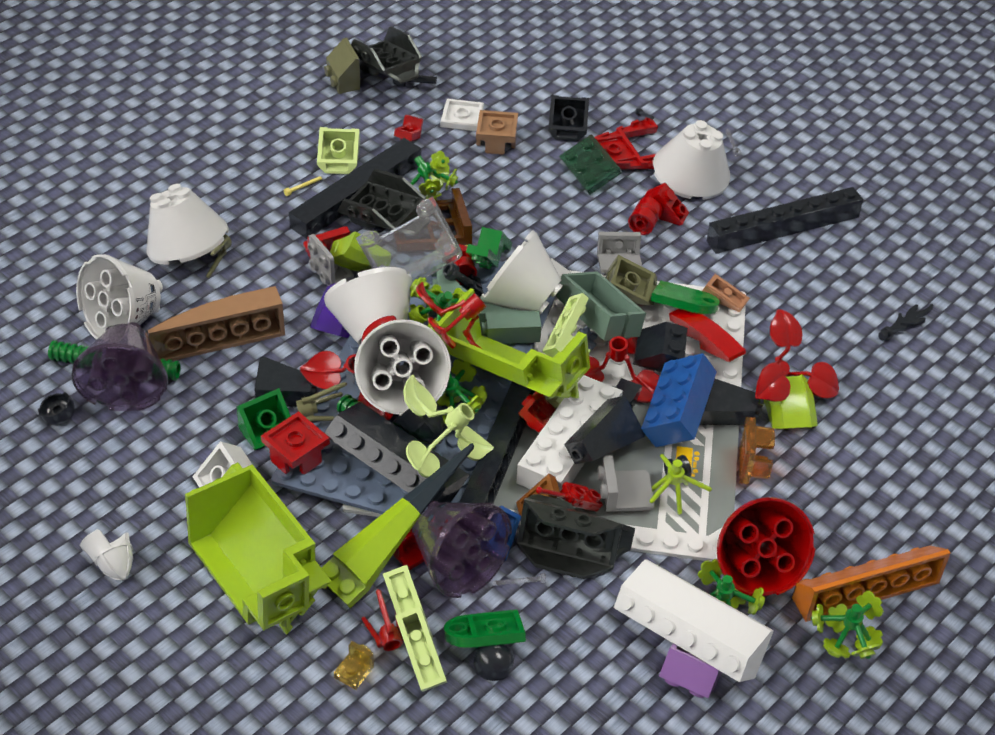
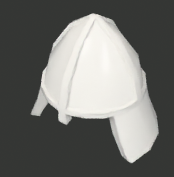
[80,529,133,580]

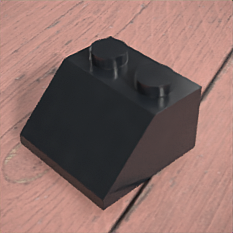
[633,322,688,372]

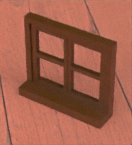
[392,188,473,251]

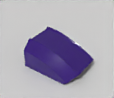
[310,283,350,338]

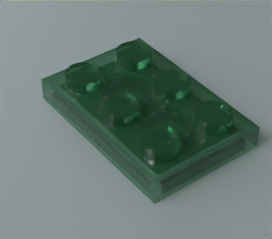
[559,134,622,195]

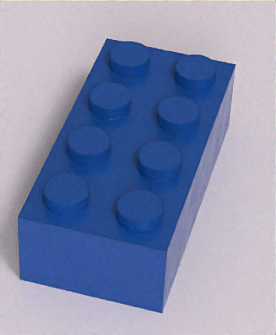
[641,353,717,447]

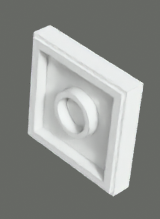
[440,99,484,131]

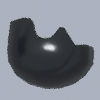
[38,392,75,426]
[473,644,515,681]

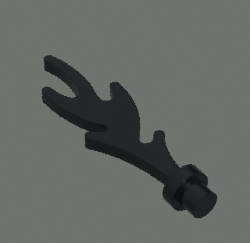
[878,304,934,340]

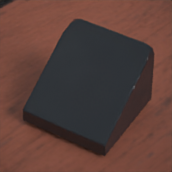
[615,378,643,407]

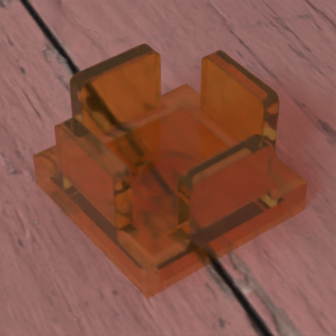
[739,417,775,484]

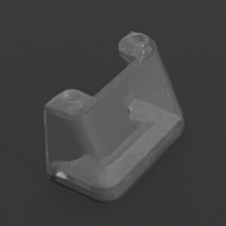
[356,196,462,283]

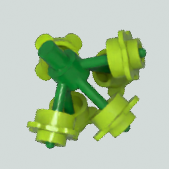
[408,277,466,329]

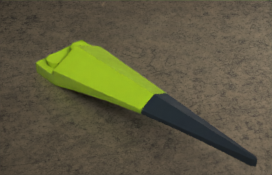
[322,443,474,608]

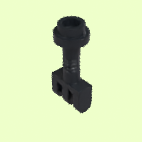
[443,263,484,298]

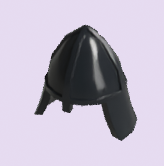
[392,409,445,444]

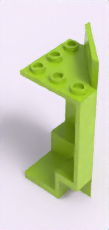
[432,288,590,399]
[185,462,331,635]

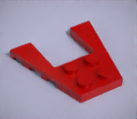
[588,117,658,169]

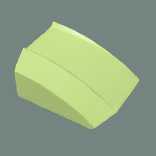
[317,127,360,174]

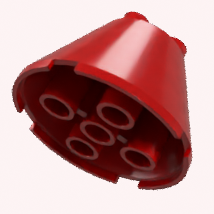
[717,497,815,596]

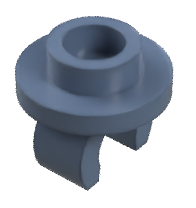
[576,326,598,350]

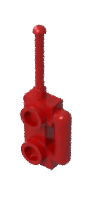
[536,482,603,511]

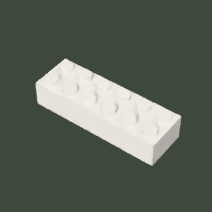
[516,375,623,500]

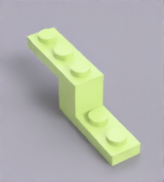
[542,293,590,408]
[383,565,447,692]

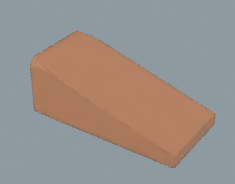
[702,274,750,312]

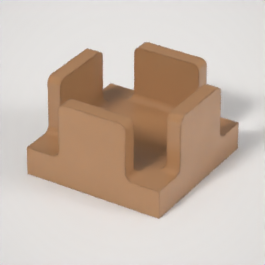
[476,110,518,155]

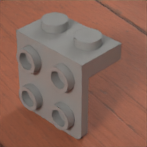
[597,232,643,274]
[308,234,354,286]
[598,455,654,512]

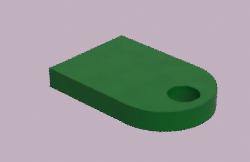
[651,280,720,314]
[444,609,526,648]

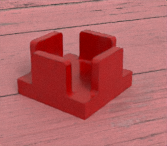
[261,411,330,474]

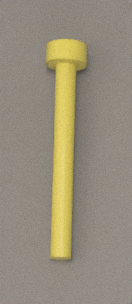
[284,176,322,196]

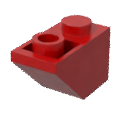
[644,182,689,226]

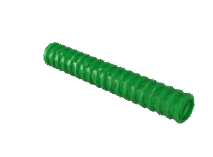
[48,340,181,381]

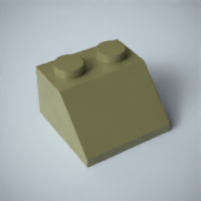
[324,38,360,94]

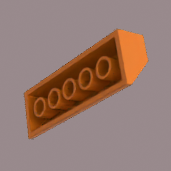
[792,545,951,622]

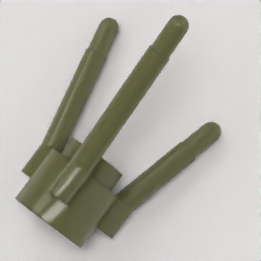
[206,234,232,278]
[296,382,347,422]

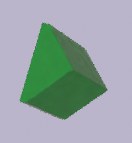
[236,388,291,450]

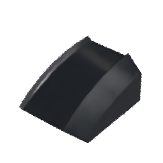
[548,95,590,141]

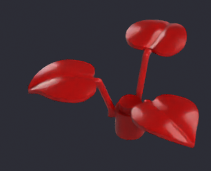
[416,282,487,349]
[755,309,839,402]
[300,315,397,420]
[584,336,660,403]

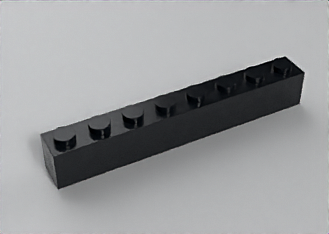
[289,138,421,239]
[706,187,863,254]

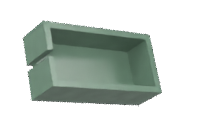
[556,271,646,341]

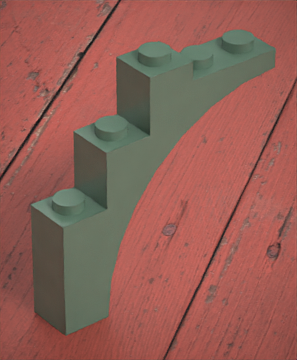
[425,254,541,344]

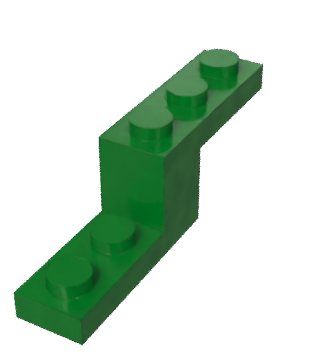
[466,227,512,270]

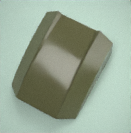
[605,255,657,305]

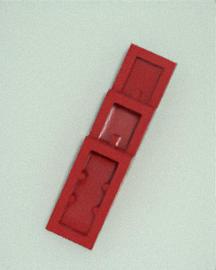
[669,309,746,362]

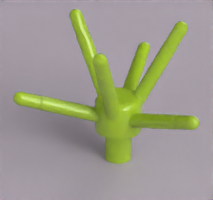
[649,454,712,514]

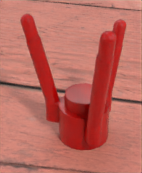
[361,589,404,651]

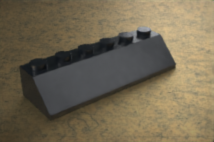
[324,402,469,515]

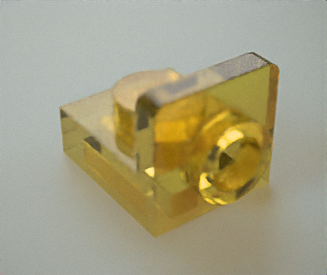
[334,641,374,690]

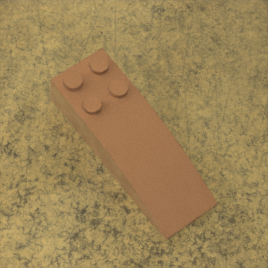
[148,286,285,361]

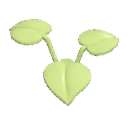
[403,374,494,478]

